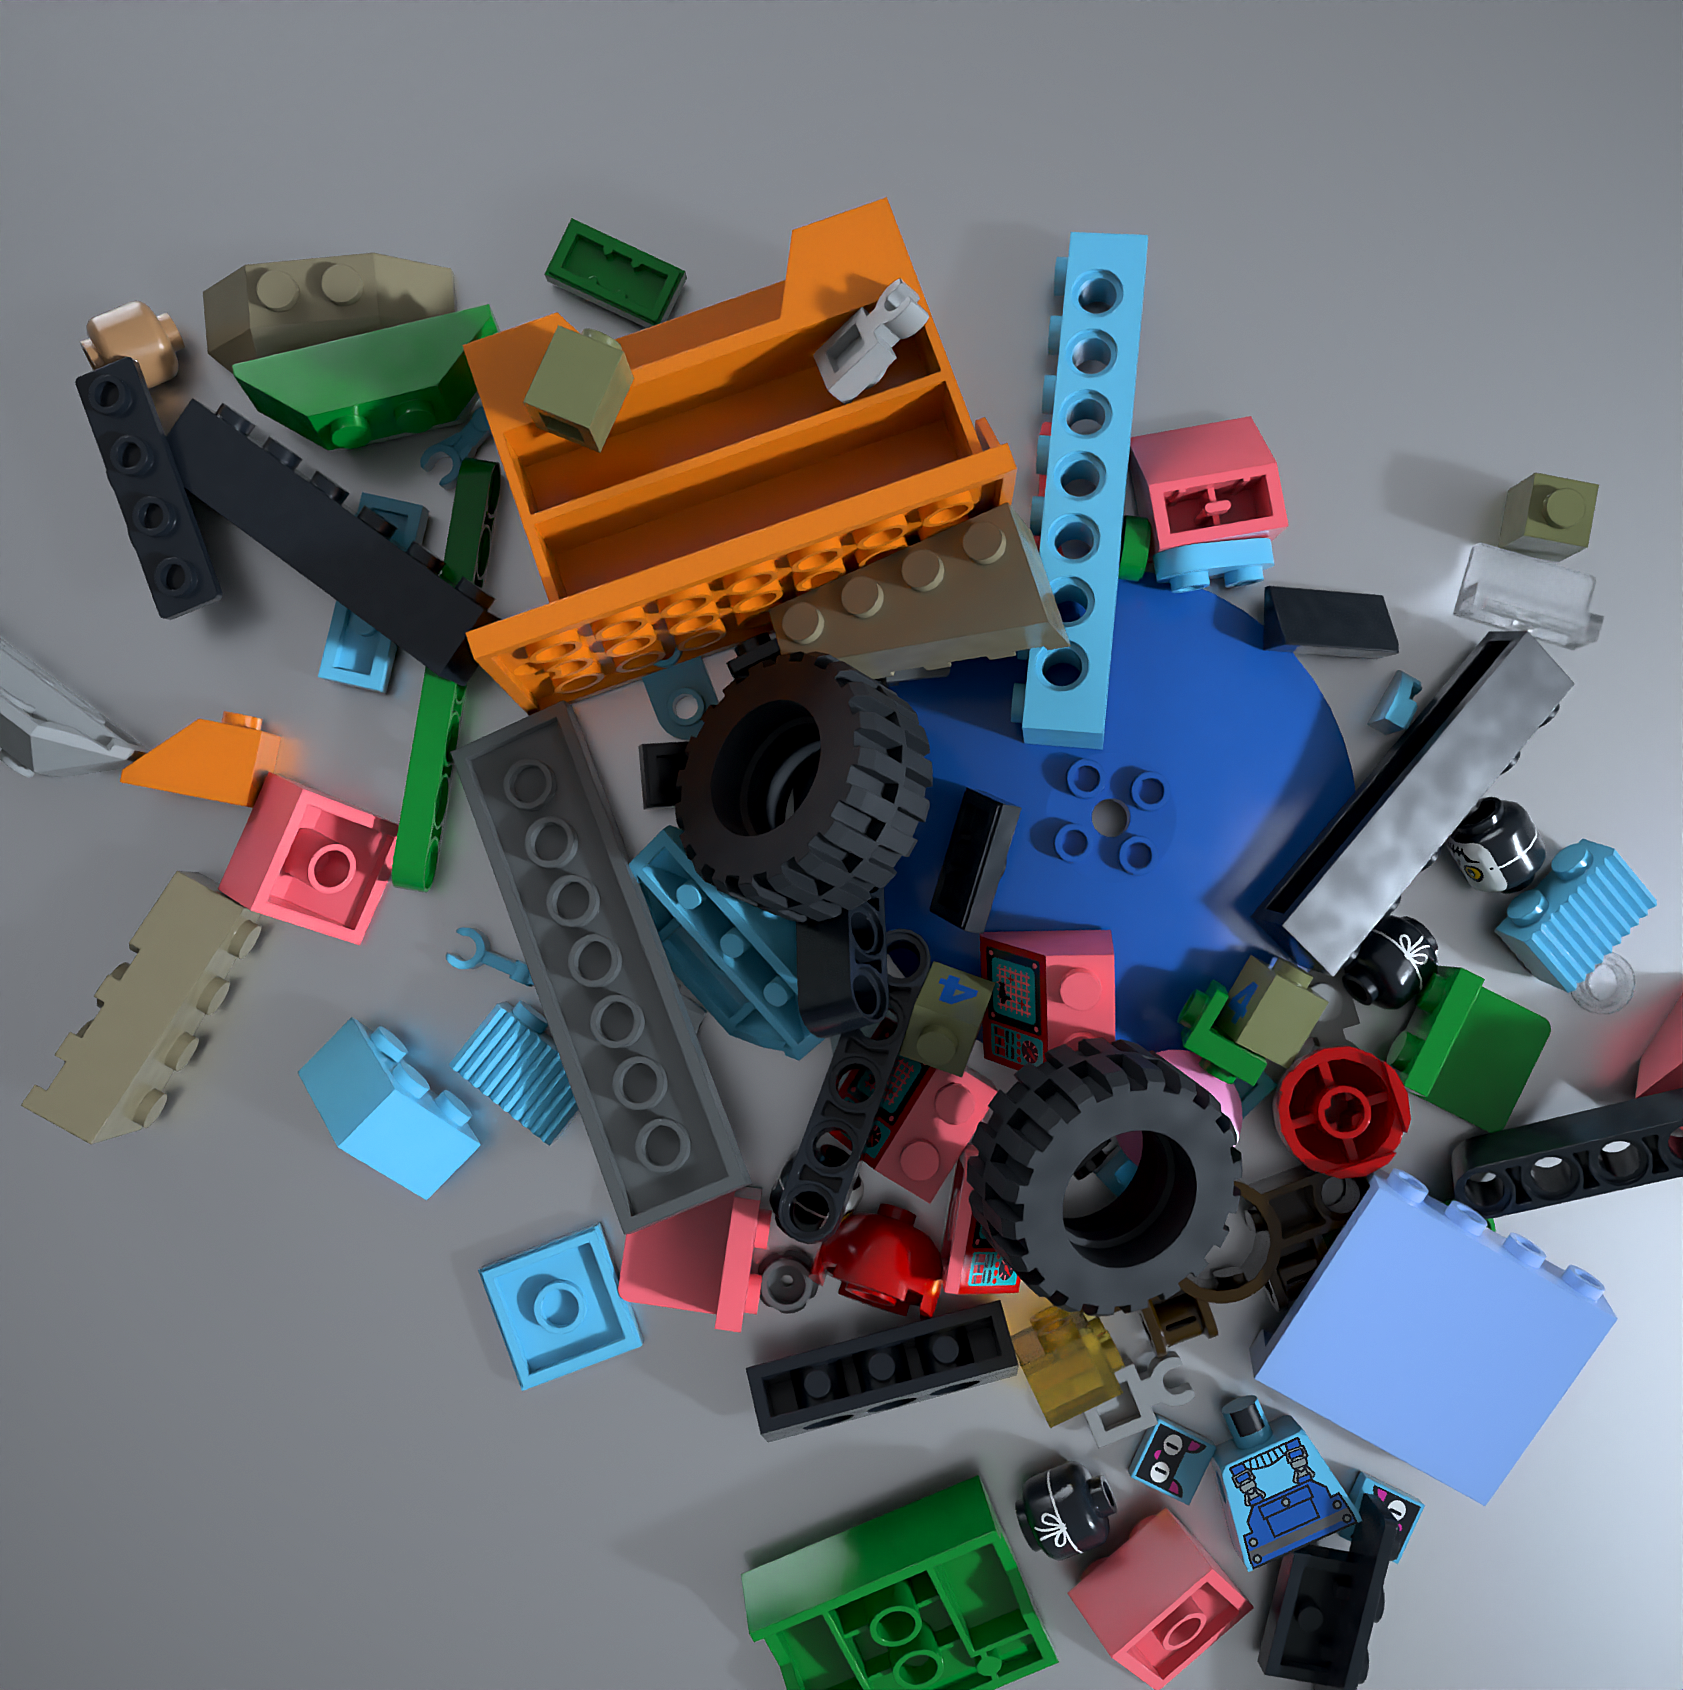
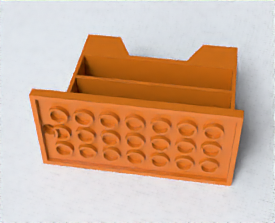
[462,197,1017,716]

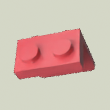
[618,1187,772,1333]

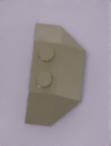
[203,253,457,375]

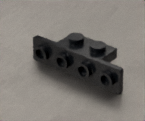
[75,357,223,620]
[1257,1493,1401,1690]

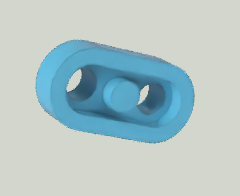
[1153,538,1275,593]
[641,648,719,740]

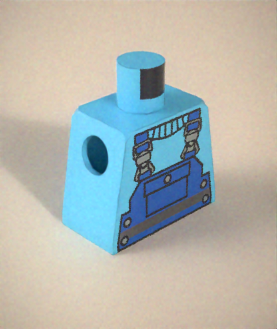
[1211,1395,1362,1572]

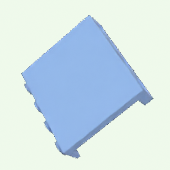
[1249,1168,1618,1506]

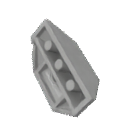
[0,638,150,778]

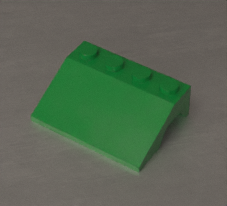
[741,1475,1059,1690]

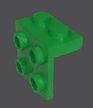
[1386,966,1551,1133]

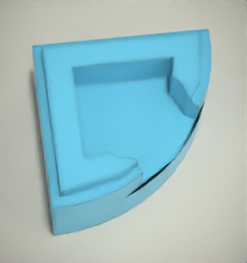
[1367,670,1422,735]

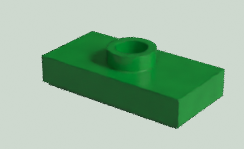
[544,218,687,328]

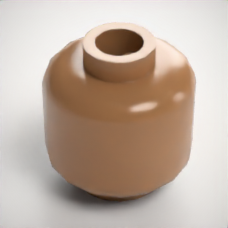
[80,300,185,389]

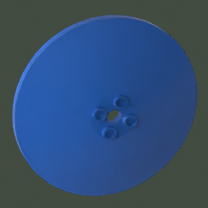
[884,572,1356,1053]

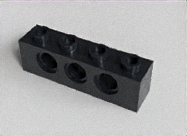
[746,1300,1019,1443]

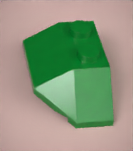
[232,304,501,451]

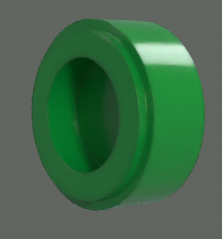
[1118,515,1151,582]

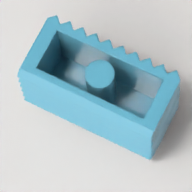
[1495,838,1657,993]
[449,1000,580,1146]

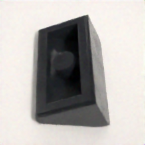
[1263,586,1399,659]

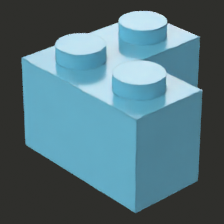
[298,1017,481,1200]

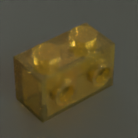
[1011,1305,1125,1428]

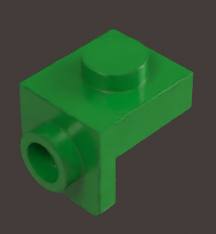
[1177,979,1267,1086]

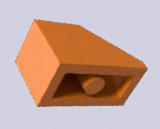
[120,711,281,808]

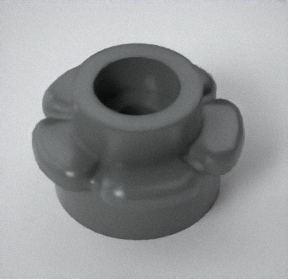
[758,1249,819,1314]

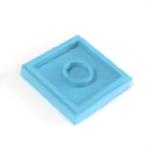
[478,1222,644,1391]

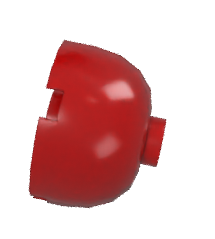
[1272,1045,1411,1179]
[808,1203,942,1320]

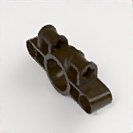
[1081,1164,1370,1358]

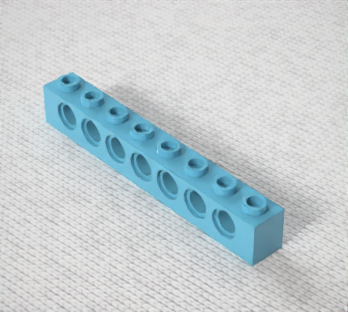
[1011,232,1148,750]

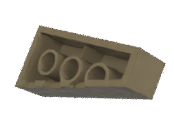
[768,502,1071,679]
[21,871,261,1145]

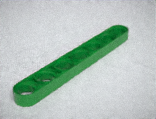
[392,457,501,893]

